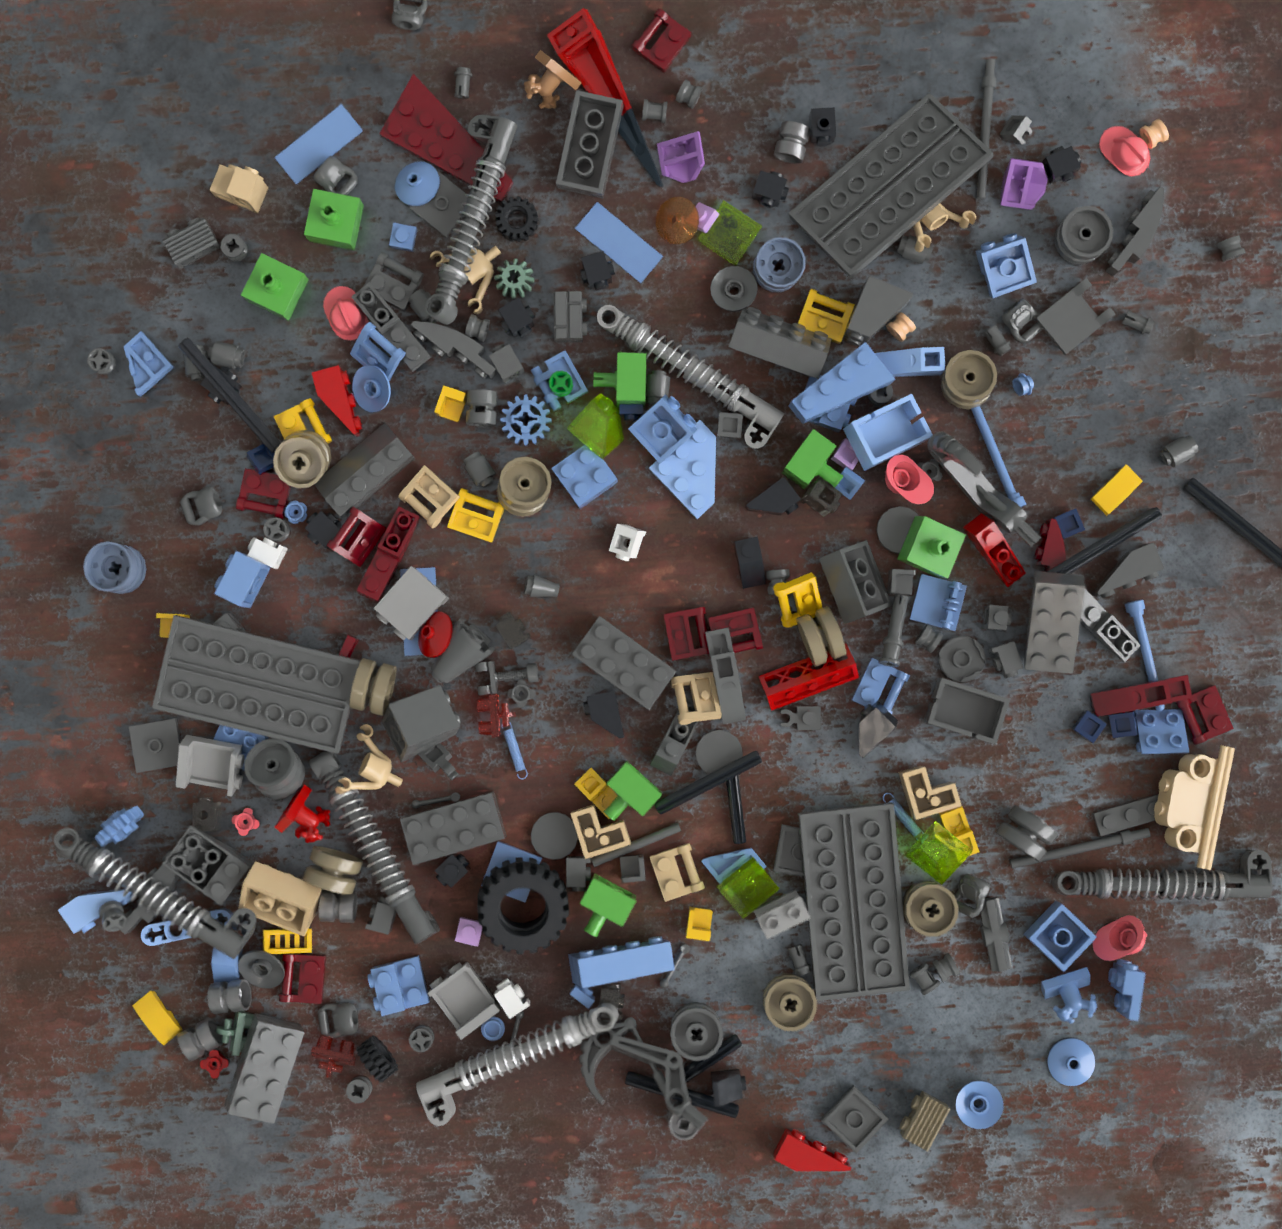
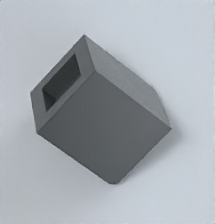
[887,569,916,595]
[620,854,645,883]

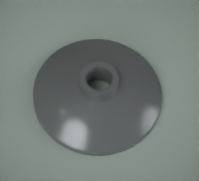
[710,266,757,312]
[238,950,285,988]

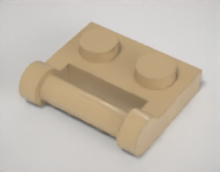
[398,465,460,528]
[670,672,722,725]
[650,843,705,902]

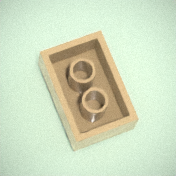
[238,861,322,936]

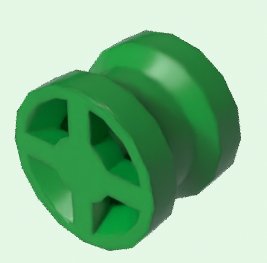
[549,371,573,397]

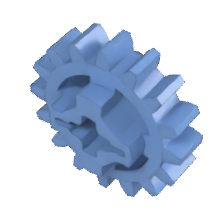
[500,394,552,447]
[95,806,144,847]

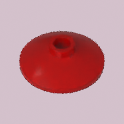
[418,611,453,658]

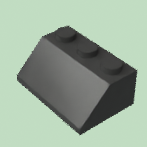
[819,540,892,624]

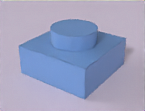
[389,223,417,252]
[832,467,865,500]
[570,984,595,1009]

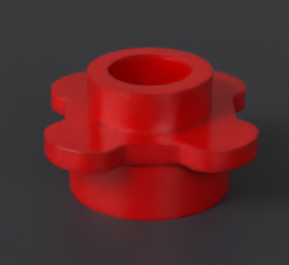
[200,1049,229,1078]

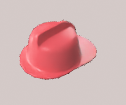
[1099,126,1150,176]
[323,286,368,340]
[885,455,934,505]
[1093,915,1147,961]

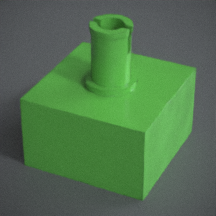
[304,189,364,250]
[241,253,309,321]
[593,353,646,408]
[782,429,843,489]
[897,516,966,579]
[604,760,662,821]
[580,873,636,937]

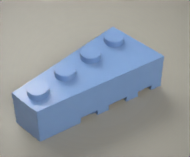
[788,342,895,424]
[568,936,675,988]

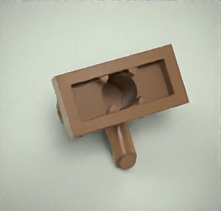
[524,50,581,109]

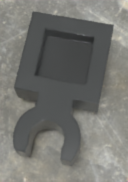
[780,706,821,730]

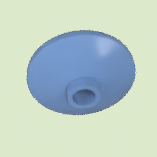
[395,162,440,206]
[352,365,391,412]
[1047,1038,1095,1086]
[955,1081,1003,1129]

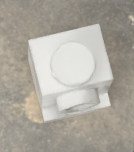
[609,524,646,561]
[248,537,288,569]
[494,978,531,1019]

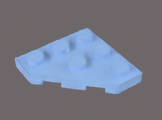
[649,420,716,519]

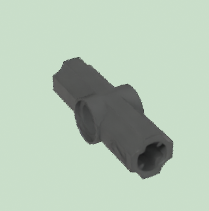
[980,897,1012,972]

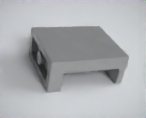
[374,566,449,640]
[176,735,245,797]
[753,889,811,939]
[427,962,501,1040]

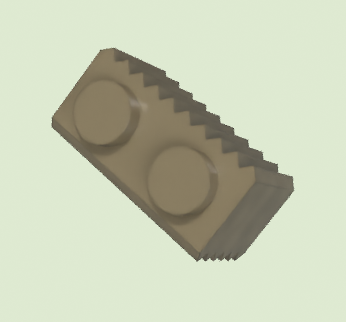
[899,1091,950,1151]

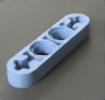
[141,908,233,946]

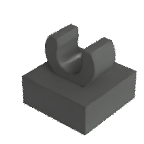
[999,115,1032,144]
[717,412,743,438]

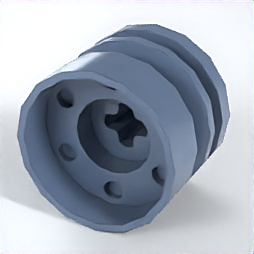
[753,237,805,292]
[83,542,147,594]

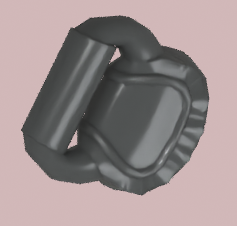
[391,0,428,30]
[313,156,358,196]
[1002,299,1043,343]
[180,487,222,525]
[955,874,990,918]
[317,1002,359,1039]

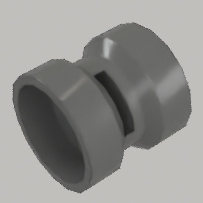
[766,569,790,595]

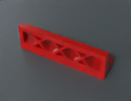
[758,644,859,711]

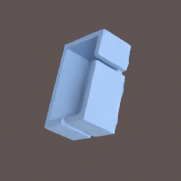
[843,394,933,471]

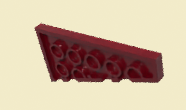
[379,73,513,203]

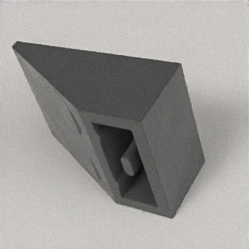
[162,825,253,905]

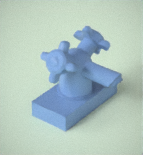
[1041,967,1097,1023]

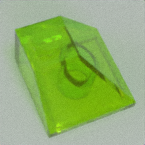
[567,393,624,460]
[905,821,972,885]

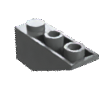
[1092,542,1164,598]
[650,699,699,776]

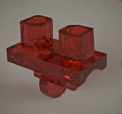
[477,694,516,738]
[310,1035,356,1078]

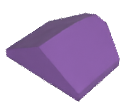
[657,131,705,183]
[1000,158,1048,210]

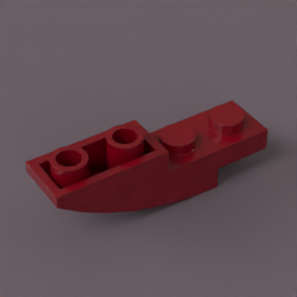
[356,506,420,603]
[1034,518,1066,572]
[1090,675,1192,717]

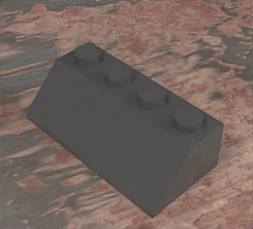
[314,423,416,519]

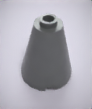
[431,618,495,683]

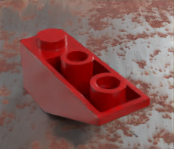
[312,365,362,437]
[963,513,1026,587]
[773,1129,851,1171]

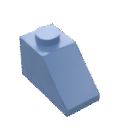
[211,947,243,983]

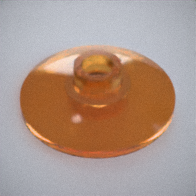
[656,197,699,244]

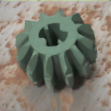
[494,258,535,300]

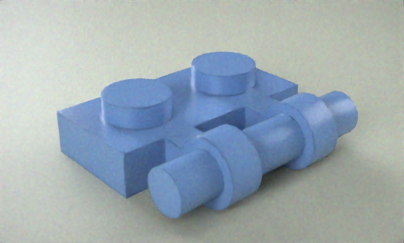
[531,350,588,411]

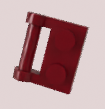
[631,8,692,73]
[236,468,291,519]
[326,506,387,567]
[663,607,709,661]
[708,608,763,653]
[1176,685,1234,745]
[279,953,326,1004]

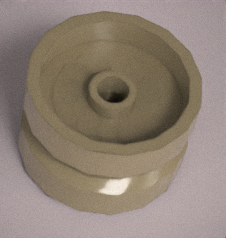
[941,350,997,409]
[273,430,332,488]
[497,457,552,517]
[796,606,846,667]
[350,658,397,716]
[302,846,363,894]
[902,881,958,937]
[763,973,817,1031]

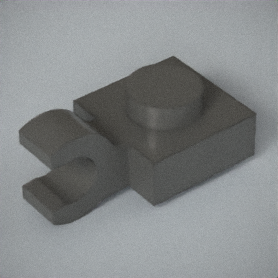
[418,743,459,780]

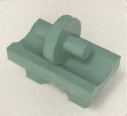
[216,1011,254,1056]

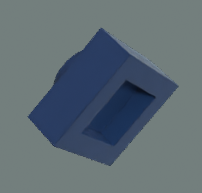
[619,404,643,421]
[246,444,275,474]
[1053,509,1085,539]
[1072,710,1107,743]
[1109,710,1138,738]

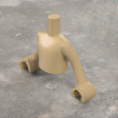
[913,203,976,252]
[430,246,501,314]
[335,724,403,794]

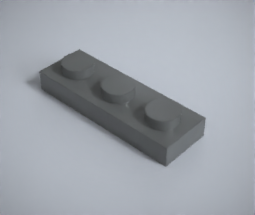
[1092,794,1159,836]

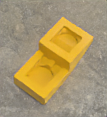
[1091,464,1142,516]
[575,768,618,819]
[939,806,979,860]
[132,990,183,1045]

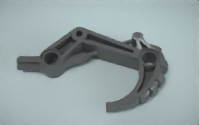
[927,431,1041,547]
[579,1017,708,1130]

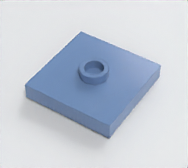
[481,841,542,902]

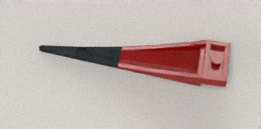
[547,8,663,187]

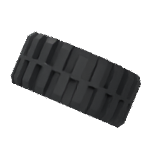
[477,857,569,954]

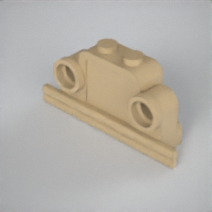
[1154,745,1235,870]

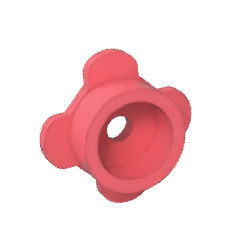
[232,808,260,836]

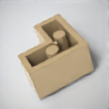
[210,164,268,213]
[898,766,962,820]
[571,804,631,859]

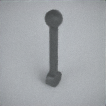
[411,792,460,809]
[660,944,690,988]
[509,1010,524,1044]

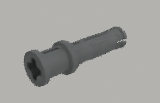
[879,594,909,667]

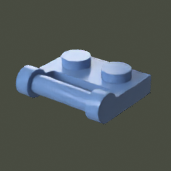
[350,322,406,381]
[851,658,910,714]

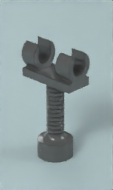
[475,661,539,695]

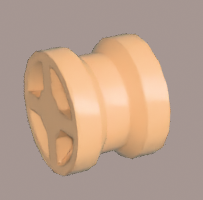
[1140,119,1169,149]
[886,312,916,342]

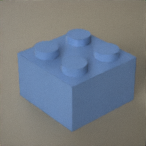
[551,441,618,509]
[215,551,271,608]
[1023,900,1097,972]

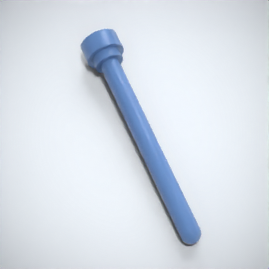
[971,406,1026,507]
[1125,599,1165,711]

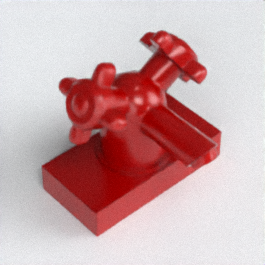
[274,784,331,843]

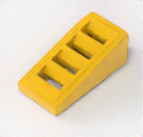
[263,928,312,954]

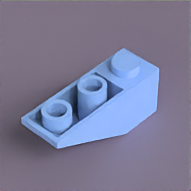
[875,347,945,377]
[58,888,133,933]

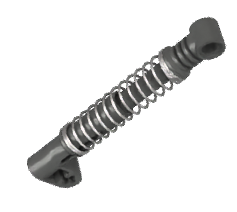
[425,115,517,325]
[308,750,440,944]
[54,828,256,960]
[1052,850,1272,901]

